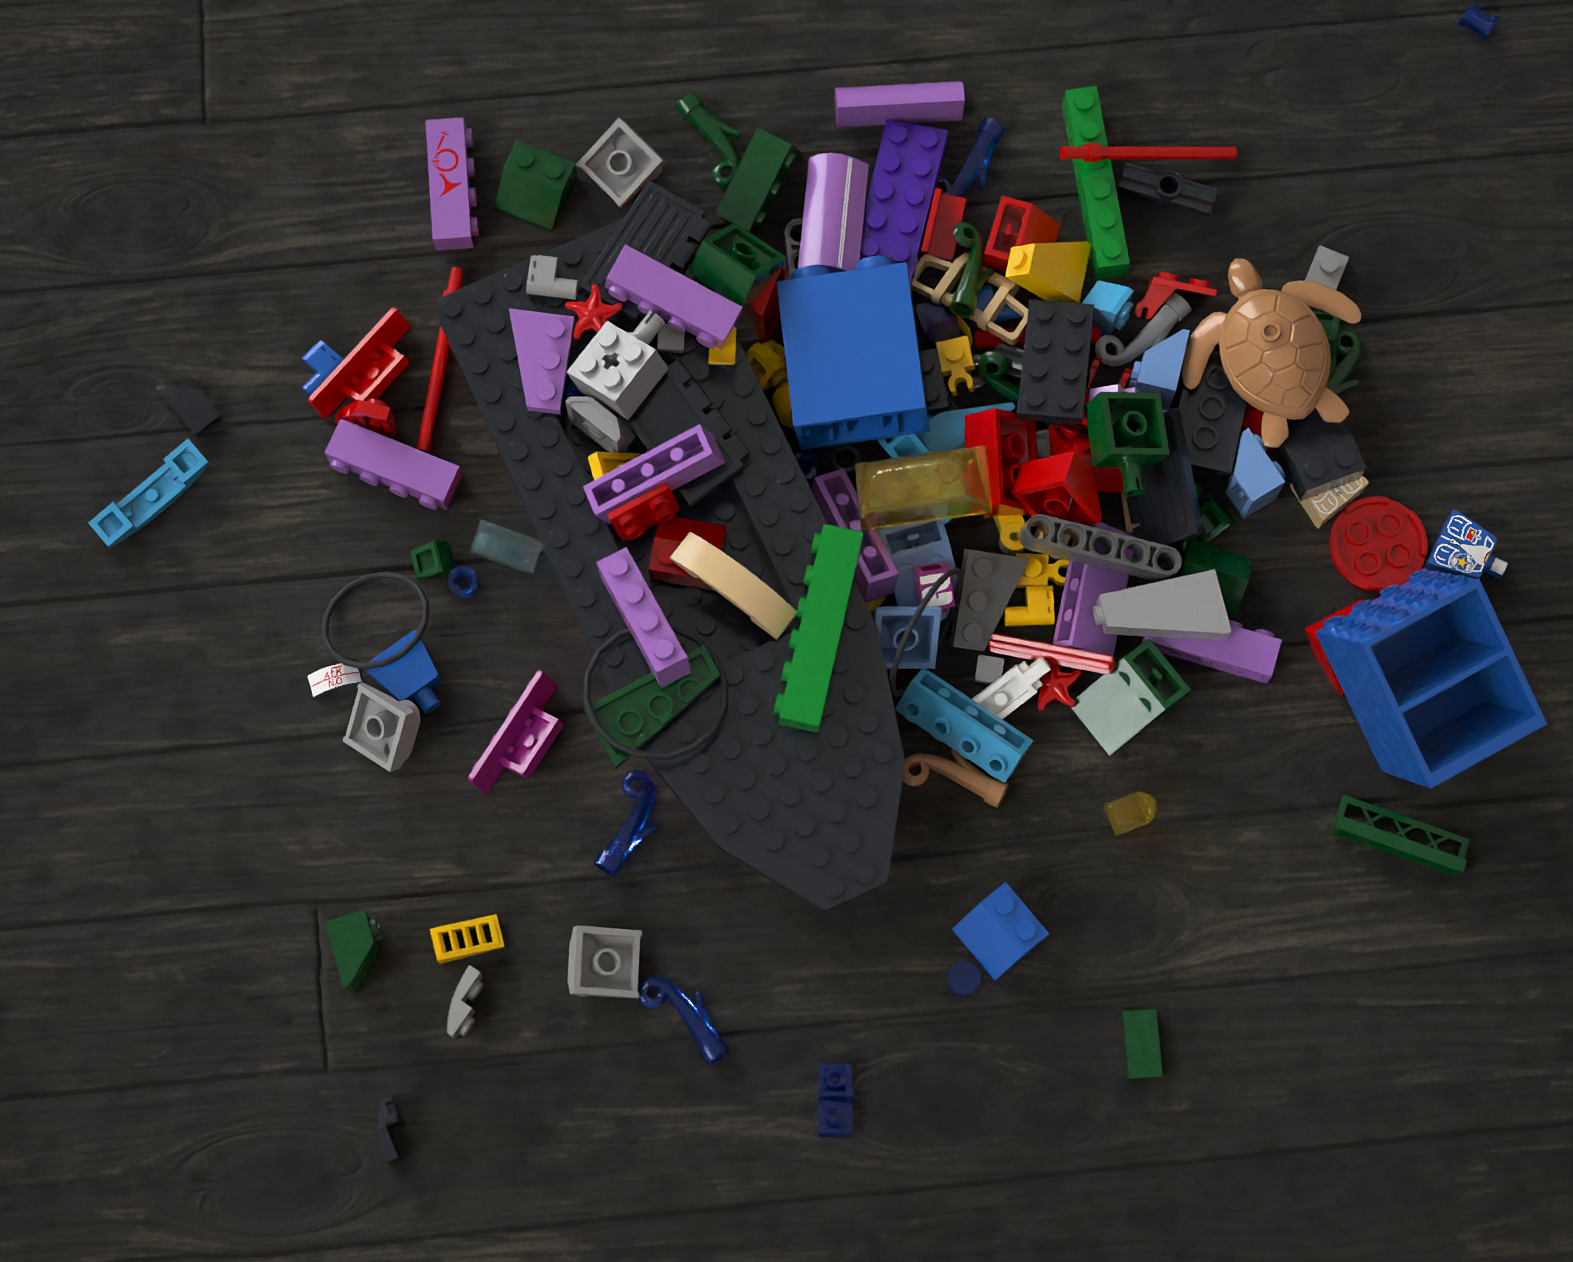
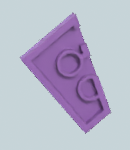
[509,308,575,414]

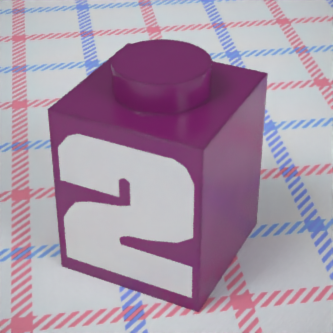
[912,562,955,614]

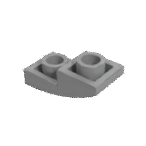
[447,965,484,1040]

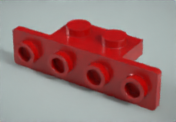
[308,307,410,419]

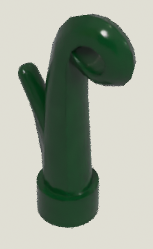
[675,92,741,188]
[950,222,995,318]
[1326,329,1362,395]
[978,352,1061,428]

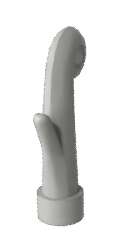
[1095,292,1191,367]

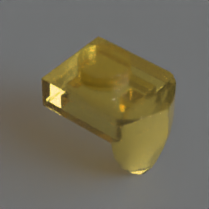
[1103,791,1157,836]

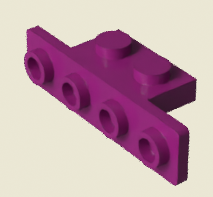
[468,670,564,794]

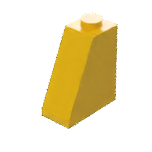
[1005,242,1091,303]

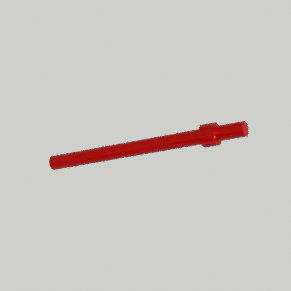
[1060,143,1237,163]
[417,267,464,453]

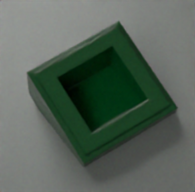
[1200,498,1236,544]
[410,540,456,582]

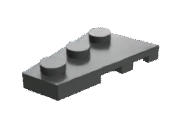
[949,549,1029,651]

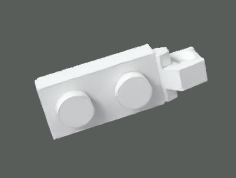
[972,657,1051,719]

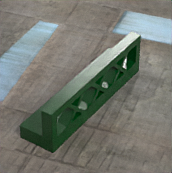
[1330,795,1470,878]

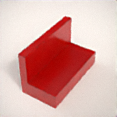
[921,188,966,262]

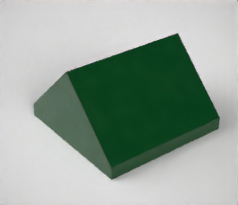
[1179,540,1252,620]

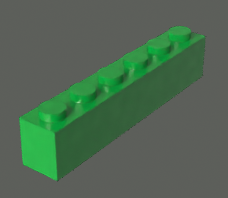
[1062,86,1130,281]
[774,524,863,733]

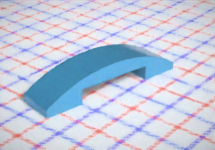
[88,439,210,548]

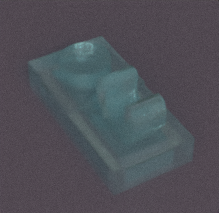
[470,520,542,574]

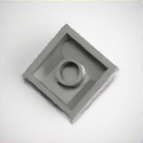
[576,118,666,208]
[565,396,636,453]
[343,683,420,772]
[568,926,642,998]

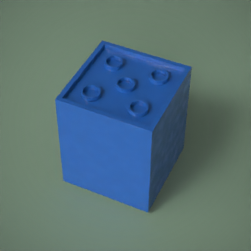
[1315,569,1547,789]

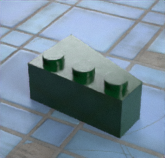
[715,128,800,233]

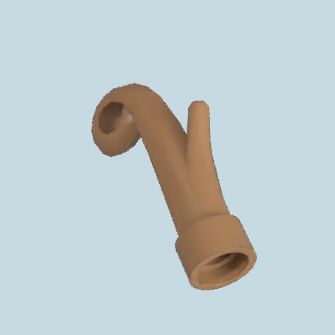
[903,749,1009,808]

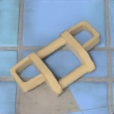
[911,252,1028,345]

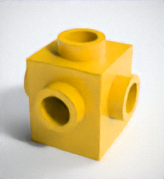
[746,339,788,390]

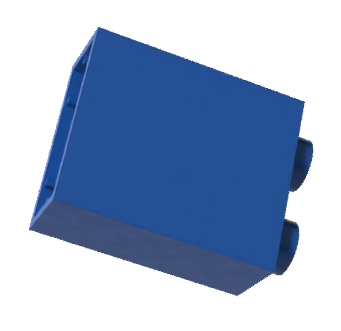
[776,256,930,450]

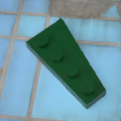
[584,645,720,769]

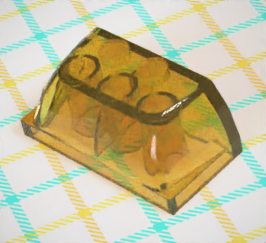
[855,446,992,530]

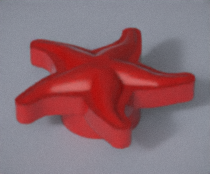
[565,284,623,339]
[1038,663,1081,712]

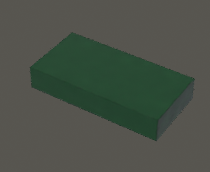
[1122,1009,1163,1080]

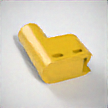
[1004,585,1055,626]

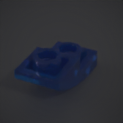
[818,1064,853,1137]

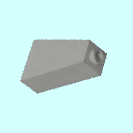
[1093,569,1232,641]

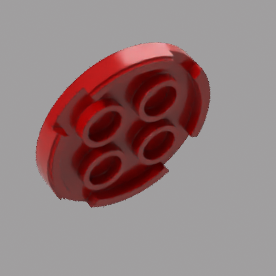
[1329,496,1428,593]

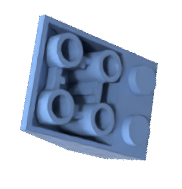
[877,514,957,621]

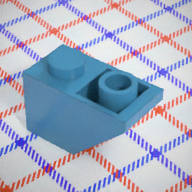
[1082,280,1134,335]

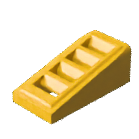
[430,914,505,964]

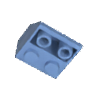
[1225,428,1285,519]

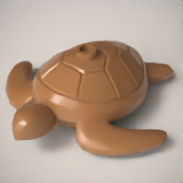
[1181,258,1361,448]

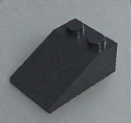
[1262,408,1366,501]

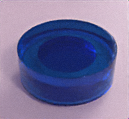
[947,961,981,996]

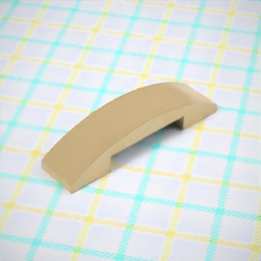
[669,532,797,639]

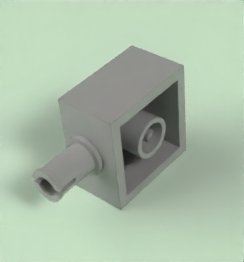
[567,311,668,420]

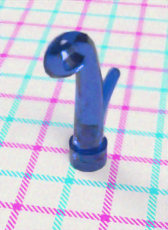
[937,118,1006,197]
[593,770,659,877]
[638,977,730,1066]

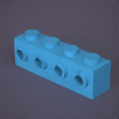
[895,669,1034,783]

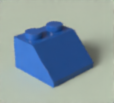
[952,882,1049,981]

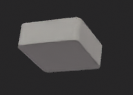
[657,324,685,353]
[975,655,1004,684]

